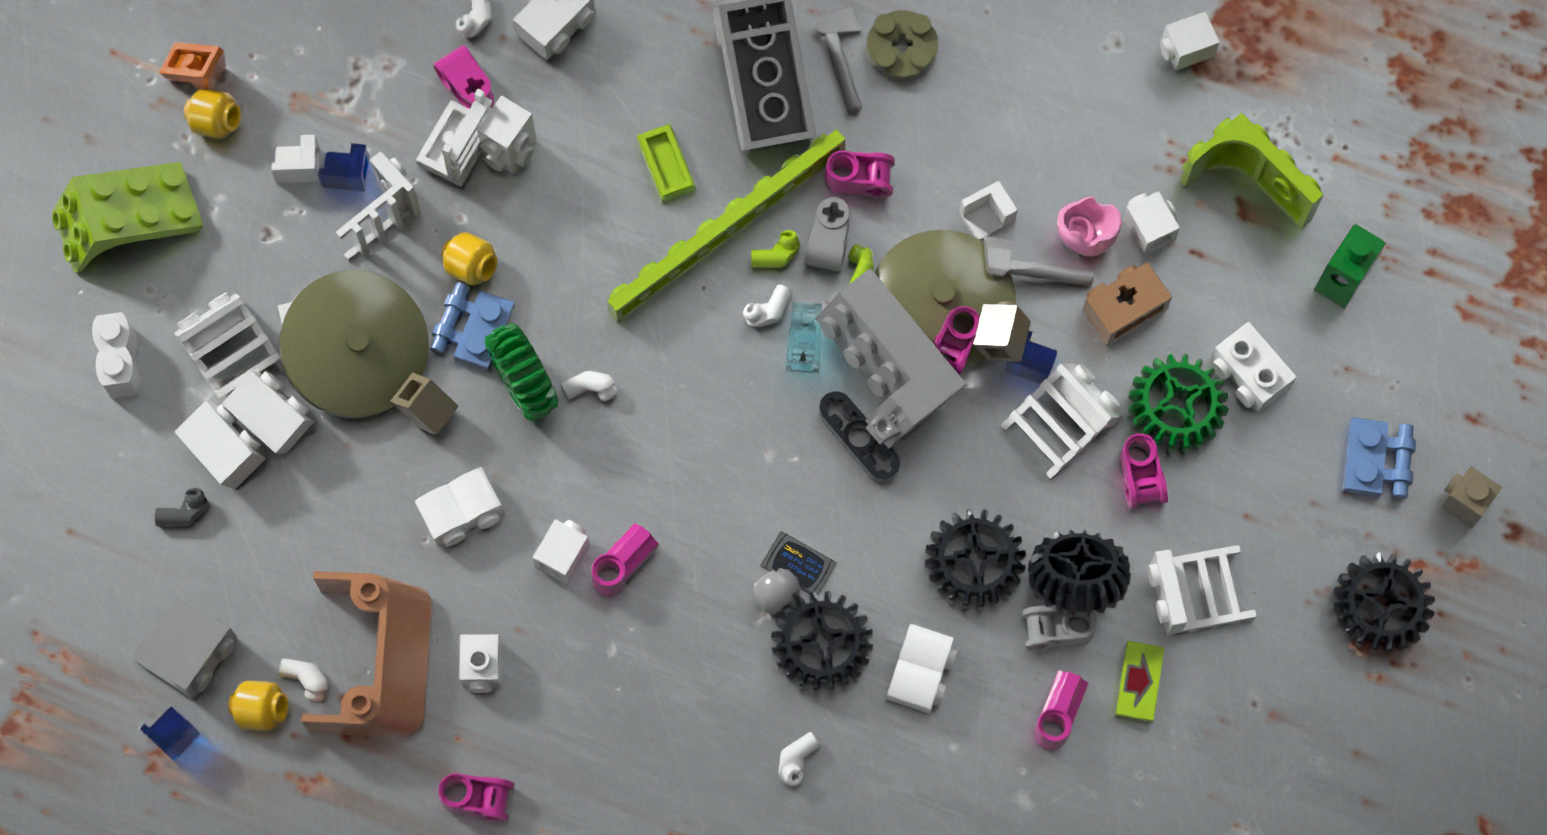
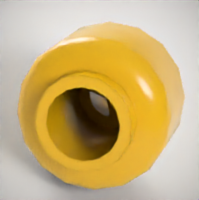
[184,89,241,139]
[441,232,498,286]
[228,681,288,731]

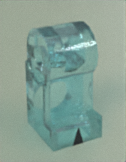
[786,302,822,374]

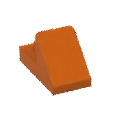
[159,42,226,90]

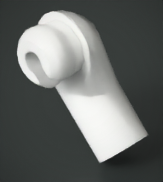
[456,0,492,38]
[743,285,793,328]

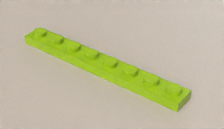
[607,129,846,323]

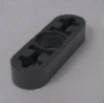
[819,391,900,484]

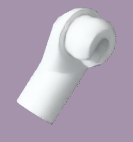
[560,371,617,401]
[279,658,328,702]
[778,732,820,786]

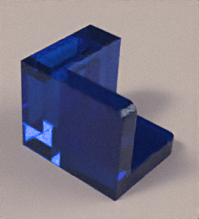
[318,143,370,191]
[1004,331,1057,384]
[139,706,200,762]

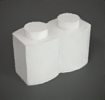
[92,312,141,399]
[415,467,504,546]
[886,624,958,714]

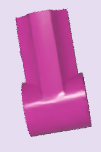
[591,523,659,597]
[1034,671,1089,751]

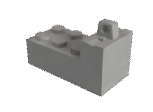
[712,0,817,151]
[815,268,966,449]

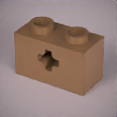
[1083,262,1172,345]

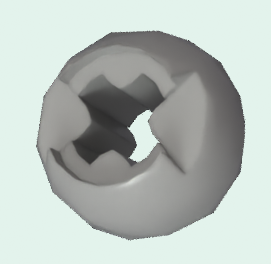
[754,568,800,614]

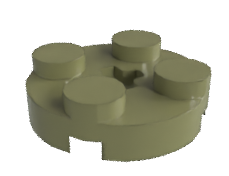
[866,10,938,82]

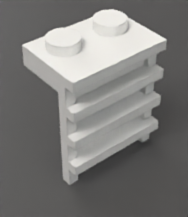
[416,89,492,187]
[335,151,421,262]
[173,292,285,404]
[1001,363,1124,479]
[1148,545,1257,637]

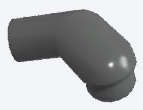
[155,488,207,527]

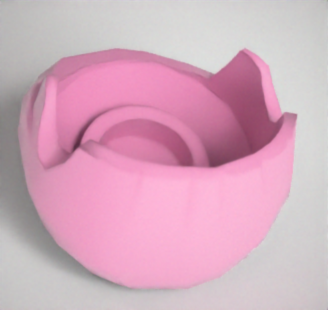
[1057,197,1122,257]

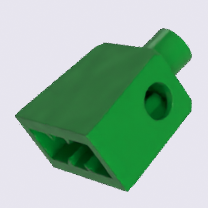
[1314,224,1386,309]

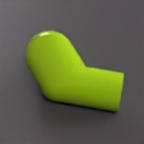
[751,230,801,268]
[848,244,874,284]

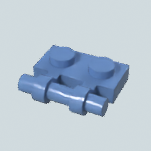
[430,282,515,372]
[1342,417,1416,499]

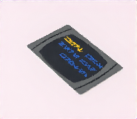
[760,531,837,596]

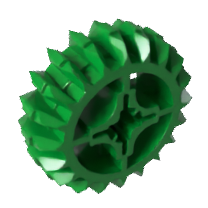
[485,323,559,421]
[1128,353,1229,453]

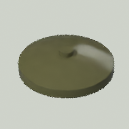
[875,230,1016,370]
[279,270,429,419]

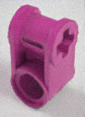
[433,45,494,109]
[824,150,895,198]
[932,306,980,375]
[1120,434,1168,509]
[438,773,515,822]

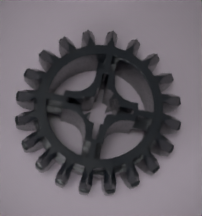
[924,508,1026,610]
[1028,529,1131,617]
[1331,552,1435,654]
[771,591,873,693]

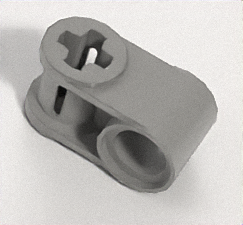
[805,197,849,272]
[1022,606,1097,651]

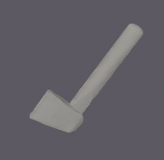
[814,6,862,112]
[984,236,1094,286]

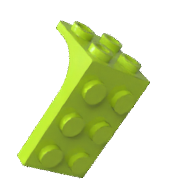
[1180,112,1324,229]
[52,162,203,273]

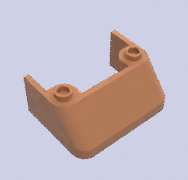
[301,571,433,737]

